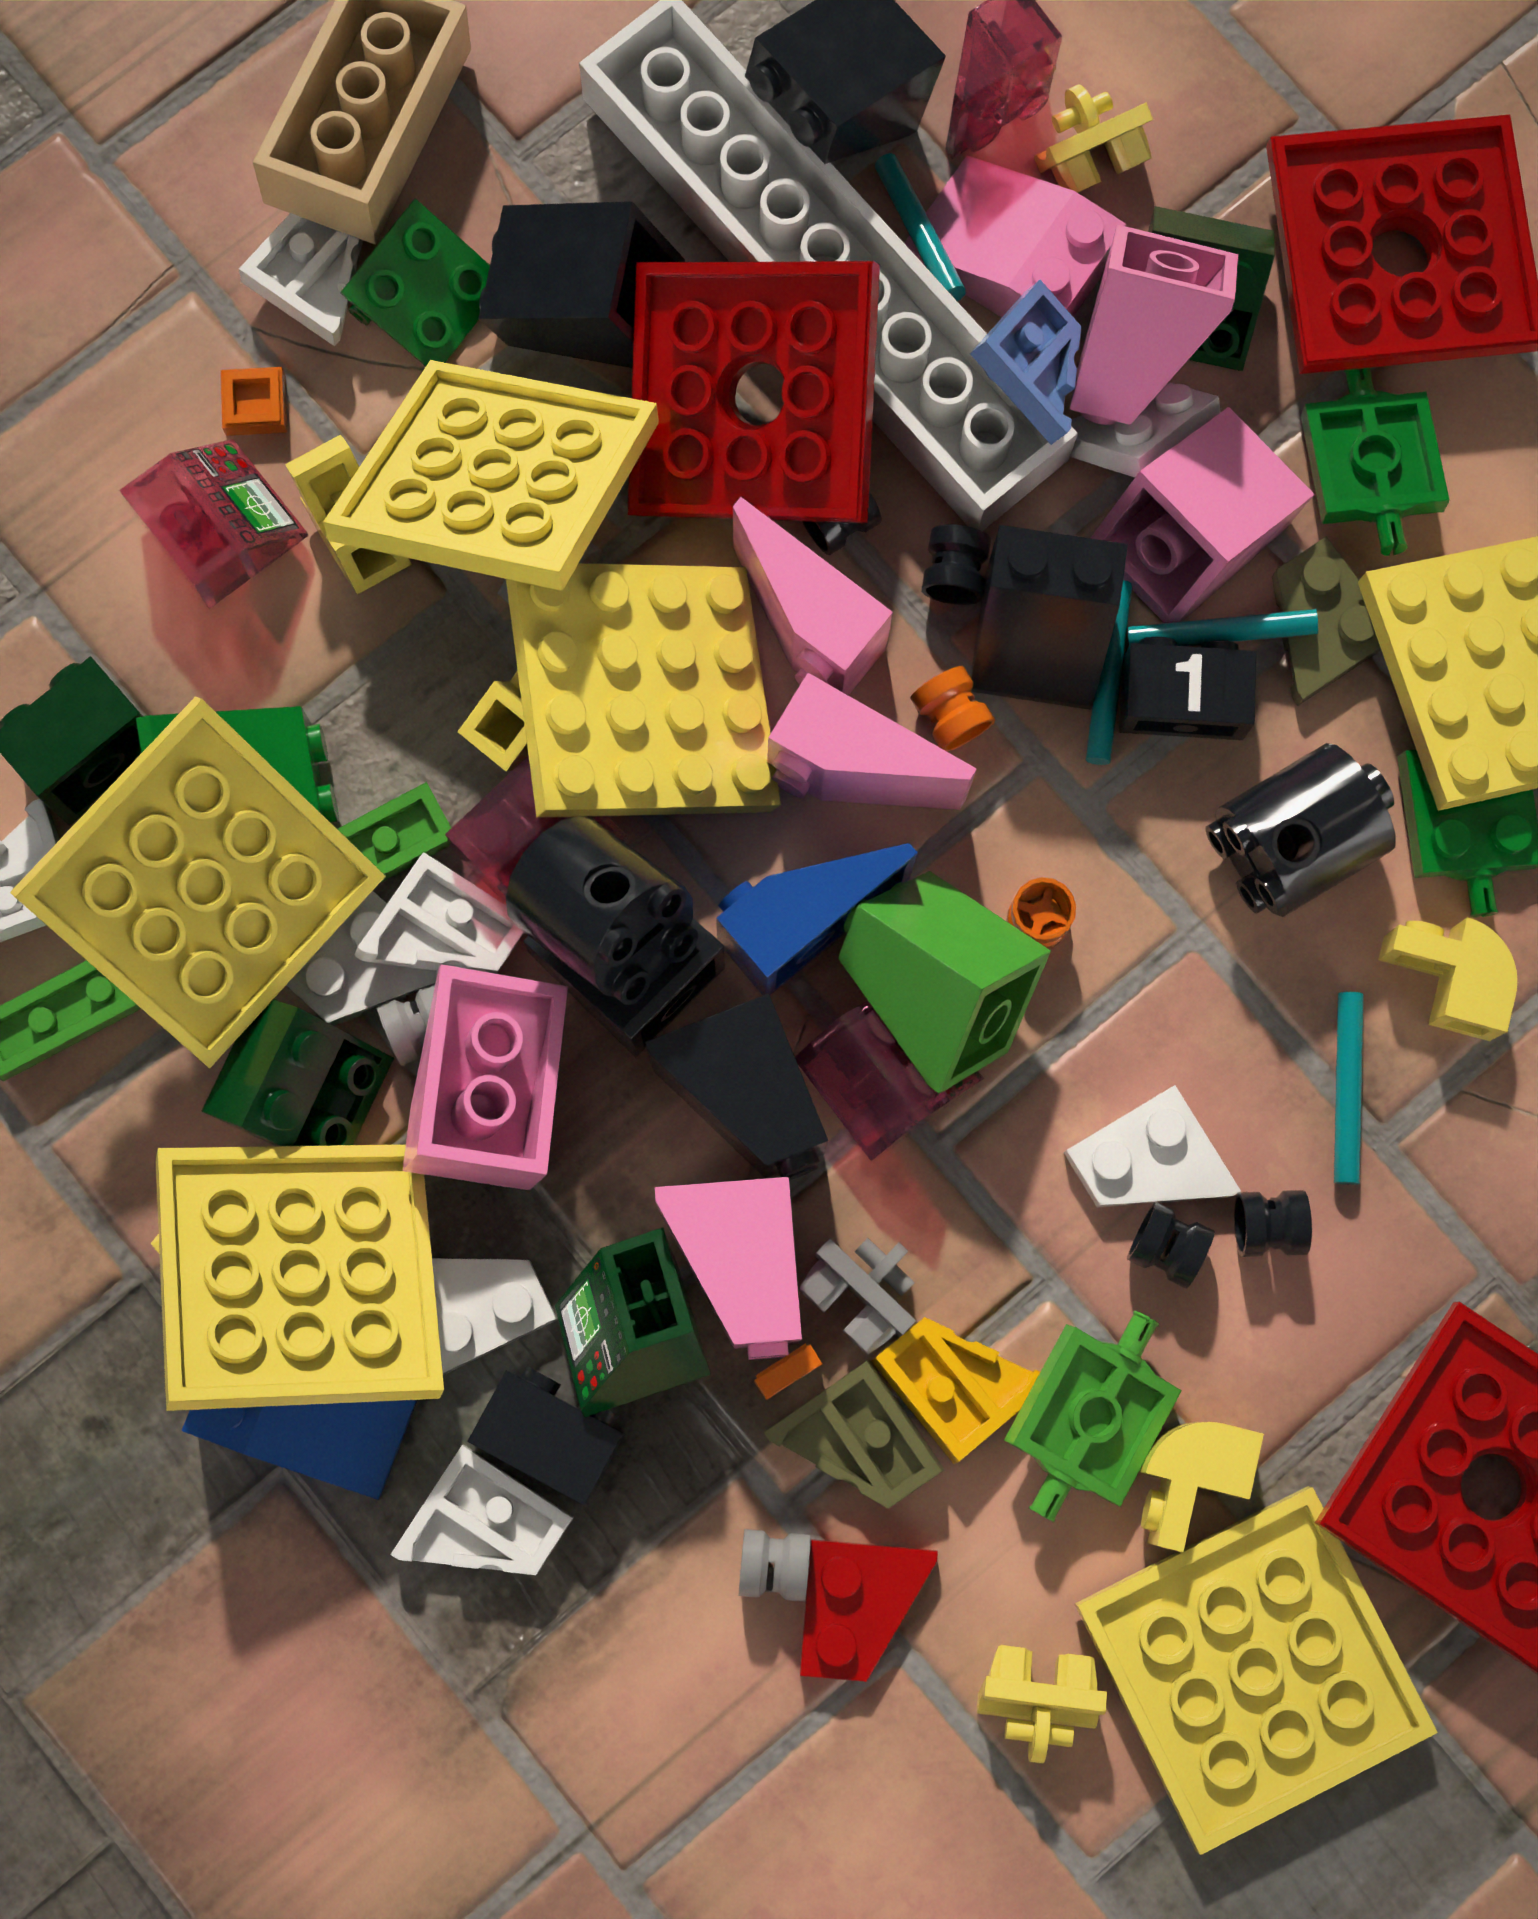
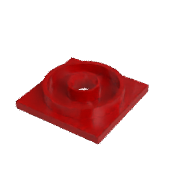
[1266,114,1538,374]
[628,261,880,523]
[1315,1301,1538,1675]

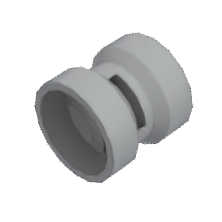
[377,983,435,1066]
[738,1529,810,1602]

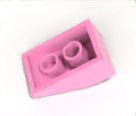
[904,155,1126,318]
[733,497,893,695]
[767,673,977,810]
[402,964,568,1190]

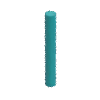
[875,153,966,302]
[1086,580,1132,765]
[1128,609,1318,646]
[1334,992,1364,1185]

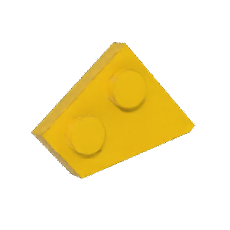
[871,1317,1040,1464]

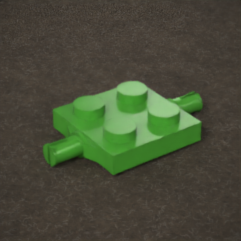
[1004,1310,1182,1522]

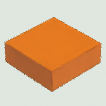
[221,367,287,436]
[754,1343,823,1400]

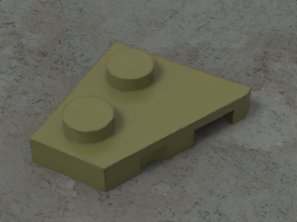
[1272,536,1381,706]
[764,1359,944,1509]

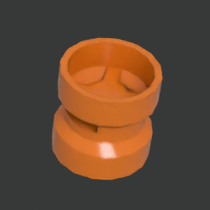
[910,666,996,752]
[1006,877,1076,949]

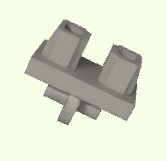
[799,1238,916,1355]

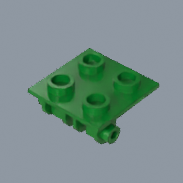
[340,198,490,367]

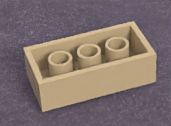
[253,0,471,245]

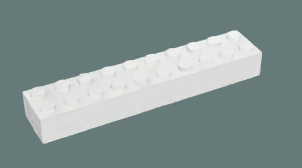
[579,0,1078,531]

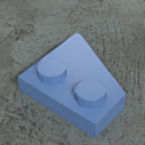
[970,280,1081,445]

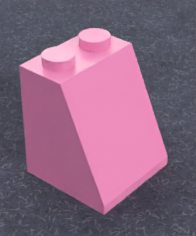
[1070,224,1238,425]
[1091,407,1315,623]
[655,1177,802,1360]

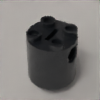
[1205,743,1396,917]
[505,816,698,1005]

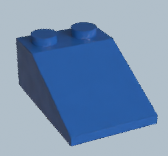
[716,843,918,995]
[182,1400,418,1500]

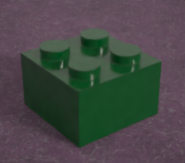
[0,656,143,826]

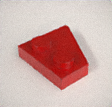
[800,1539,938,1682]

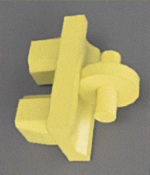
[1033,85,1153,193]
[977,1645,1107,1764]

